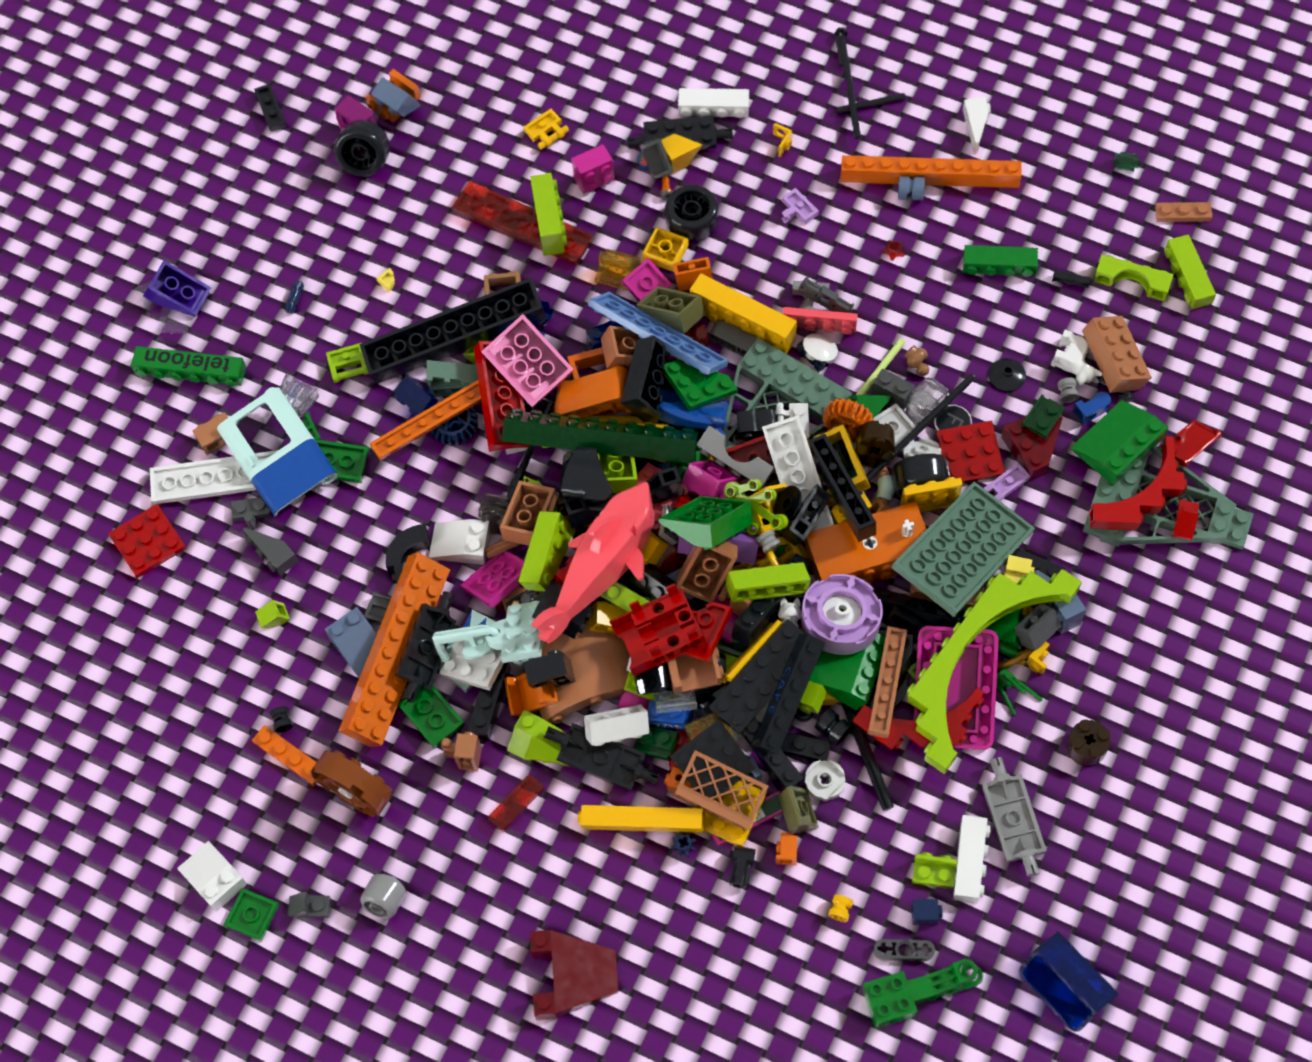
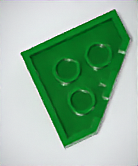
[661,359,738,411]

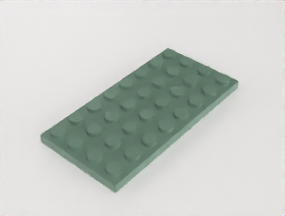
[891,482,1035,617]

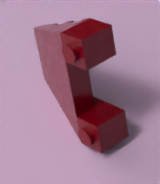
[530,930,619,1020]

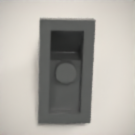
[288,892,331,918]

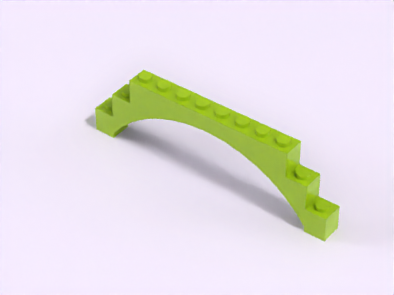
[907,569,1082,774]

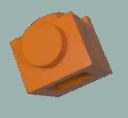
[776,832,797,865]

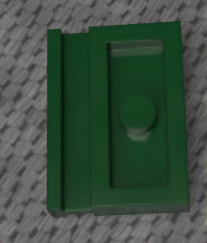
[1022,394,1066,439]
[634,726,680,761]

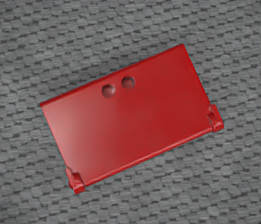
[1160,420,1222,467]

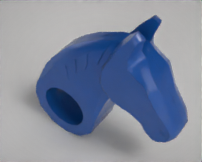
[657,389,729,436]

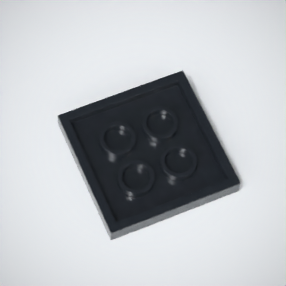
[670,719,755,800]

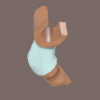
[871,466,895,513]

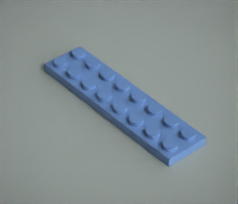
[588,292,729,375]

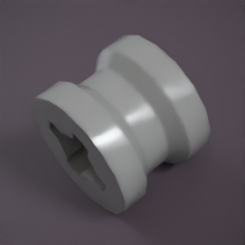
[756,529,781,553]

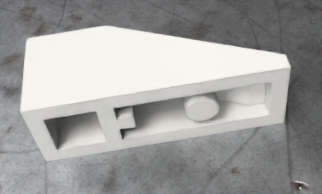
[963,97,991,153]

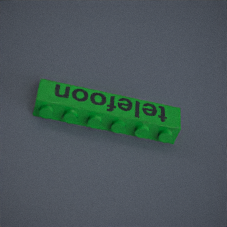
[131,346,246,386]

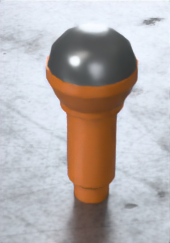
[660,175,672,199]

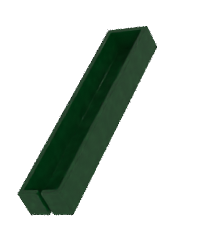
[502,408,698,463]

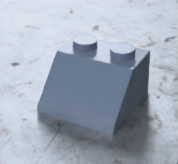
[371,77,421,117]

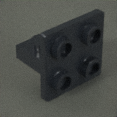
[631,659,673,694]

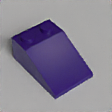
[143,260,212,317]

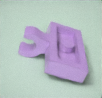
[781,188,819,224]

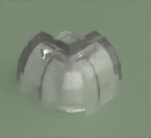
[905,377,948,426]

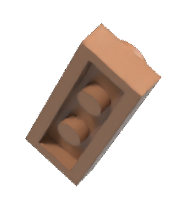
[1155,202,1212,222]

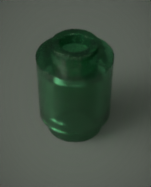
[1113,152,1141,172]

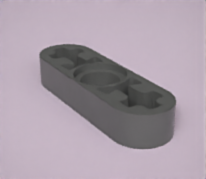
[874,939,935,961]

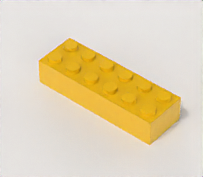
[690,274,797,354]

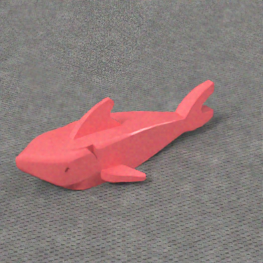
[531,482,654,644]

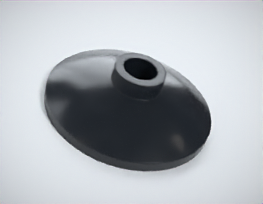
[988,358,1026,392]
[773,485,802,521]

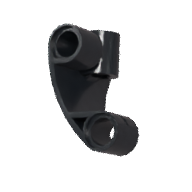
[562,446,614,503]

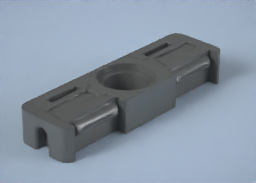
[798,277,854,313]

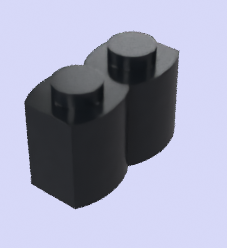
[737,409,776,441]

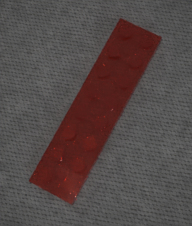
[452,181,594,266]

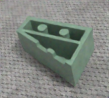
[427,360,478,397]

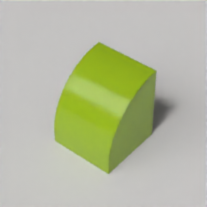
[255,600,290,629]

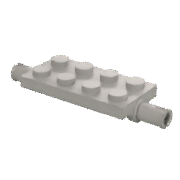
[982,757,1047,877]

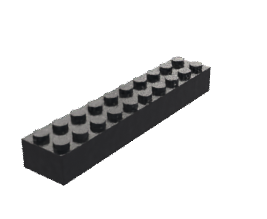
[359,278,547,384]

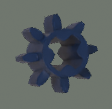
[672,832,696,858]

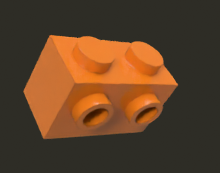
[673,257,713,291]

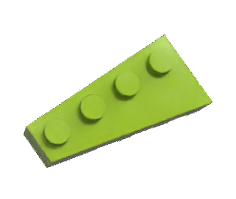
[518,511,577,591]

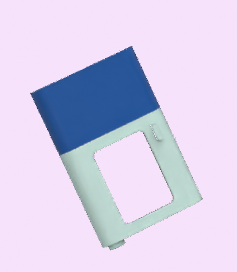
[217,387,338,517]

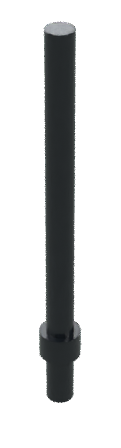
[505,401,554,503]

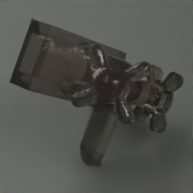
[478,493,512,534]

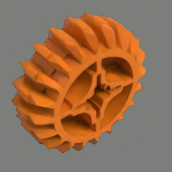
[822,398,874,442]

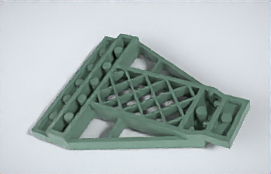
[723,338,852,460]
[1083,446,1254,550]

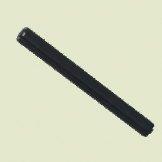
[842,703,894,811]

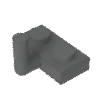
[231,497,271,530]

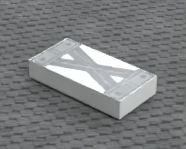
[659,503,678,545]

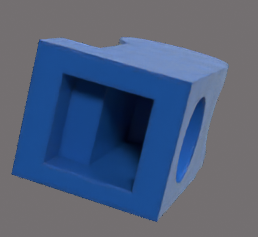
[1073,392,1111,425]

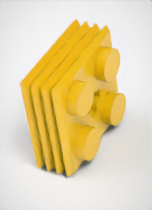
[642,227,689,272]

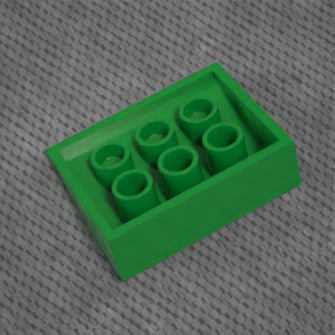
[1070,400,1168,486]
[659,496,752,550]
[809,631,886,710]

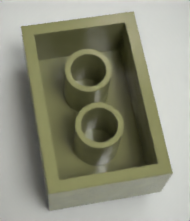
[636,286,705,334]

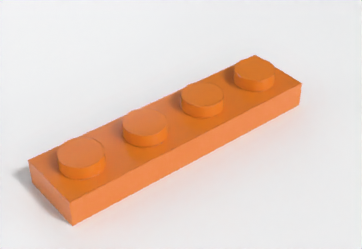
[252,725,317,786]

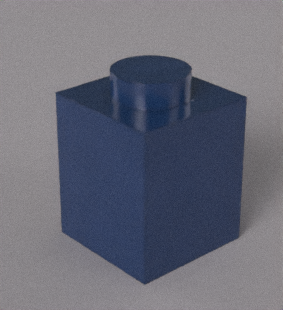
[911,899,942,925]

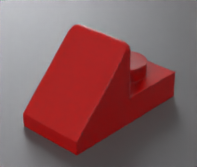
[1172,499,1199,541]

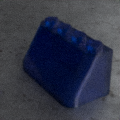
[1019,931,1119,1032]

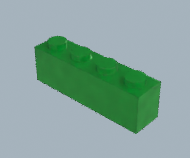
[963,245,1038,277]

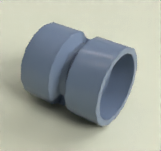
[898,176,925,201]

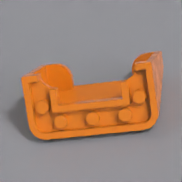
[554,365,632,418]

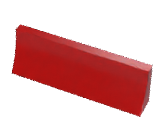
[474,341,530,452]

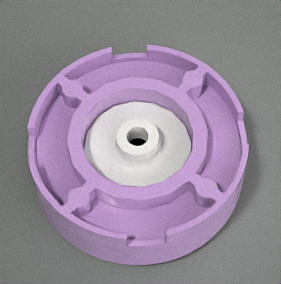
[801,574,883,655]

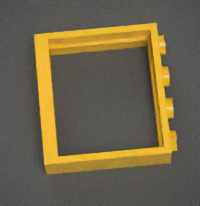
[807,424,871,507]

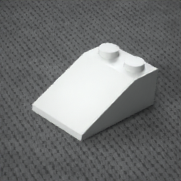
[429,519,492,565]
[177,841,247,912]

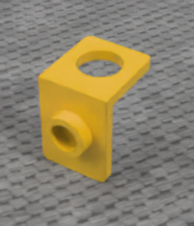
[773,123,792,158]

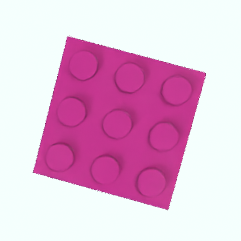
[460,550,524,608]

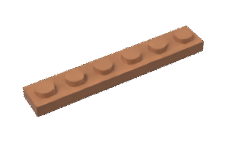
[868,626,907,739]

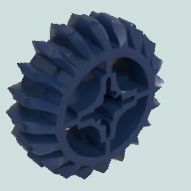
[430,400,478,447]

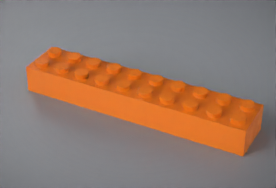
[338,552,450,748]

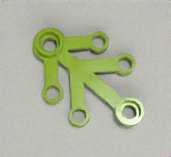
[724,479,788,535]

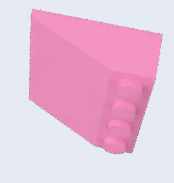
[481,314,574,407]

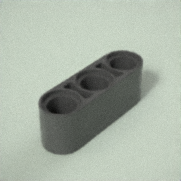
[708,320,757,357]

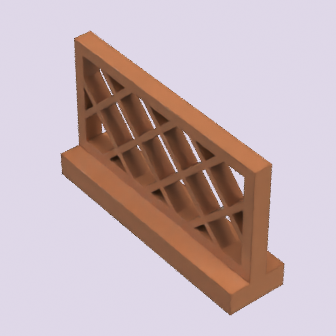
[673,750,768,832]

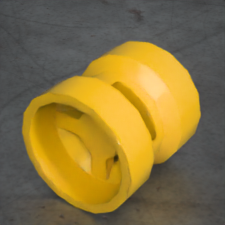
[828,895,854,922]

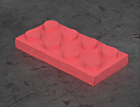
[783,307,858,335]

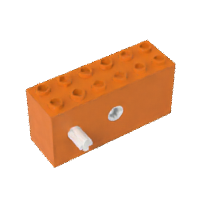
[804,501,927,584]

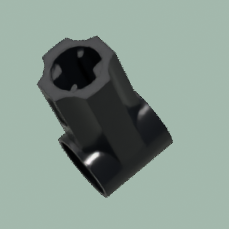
[729,845,756,889]

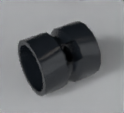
[814,708,852,746]

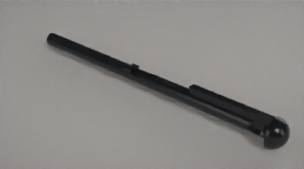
[834,27,861,140]

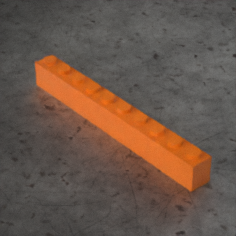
[840,155,1022,188]

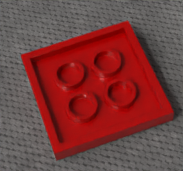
[936,420,1005,484]
[108,504,187,579]

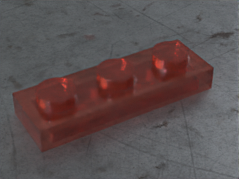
[487,774,544,832]

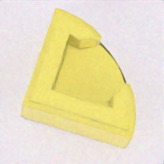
[376,268,395,292]

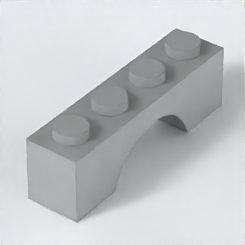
[697,426,775,488]

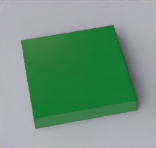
[224,888,280,942]

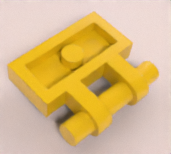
[523,109,569,150]

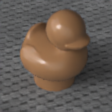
[904,345,930,376]

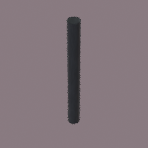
[836,93,906,114]

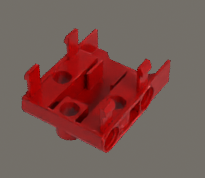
[609,583,705,676]

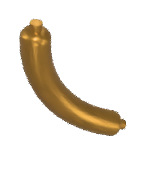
[997,648,1033,671]

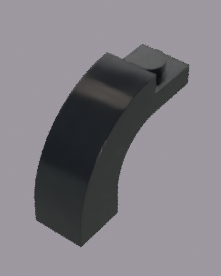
[386,523,431,584]

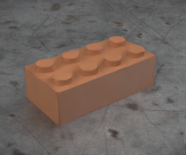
[1082,316,1152,393]

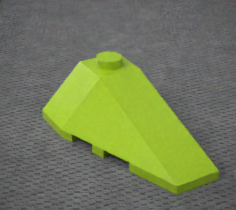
[507,710,568,766]

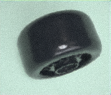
[334,120,390,177]
[665,185,719,242]
[892,454,951,497]

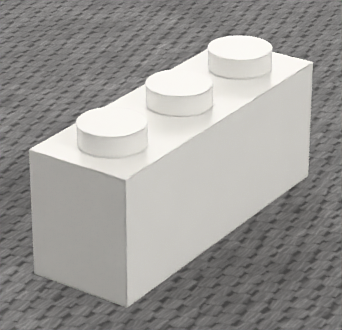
[584,705,649,746]

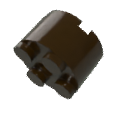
[856,421,895,466]
[1066,719,1111,766]

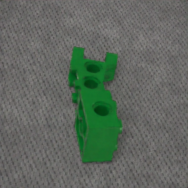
[862,959,984,1029]

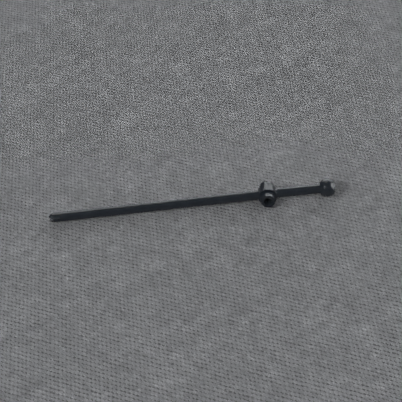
[830,374,976,512]

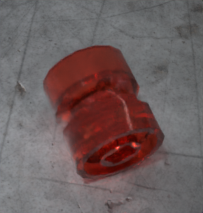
[684,323,709,347]

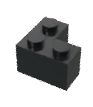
[523,650,576,689]

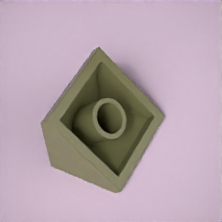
[778,786,819,834]

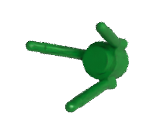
[996,669,1043,716]

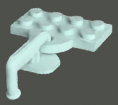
[432,601,543,663]

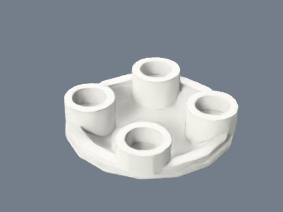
[803,334,838,363]

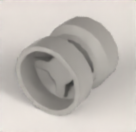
[1057,378,1079,403]

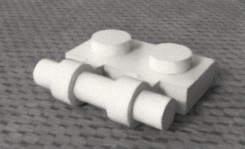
[775,403,809,441]

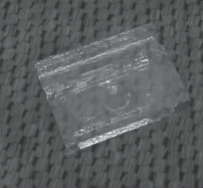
[654,690,697,713]

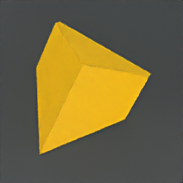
[661,134,702,174]

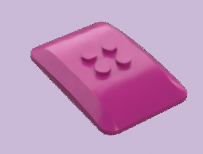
[913,626,999,750]

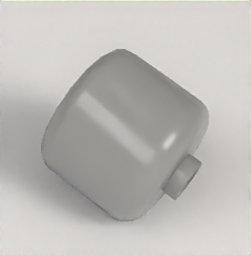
[360,874,406,919]

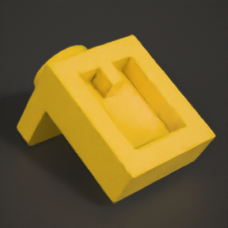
[1026,642,1050,675]

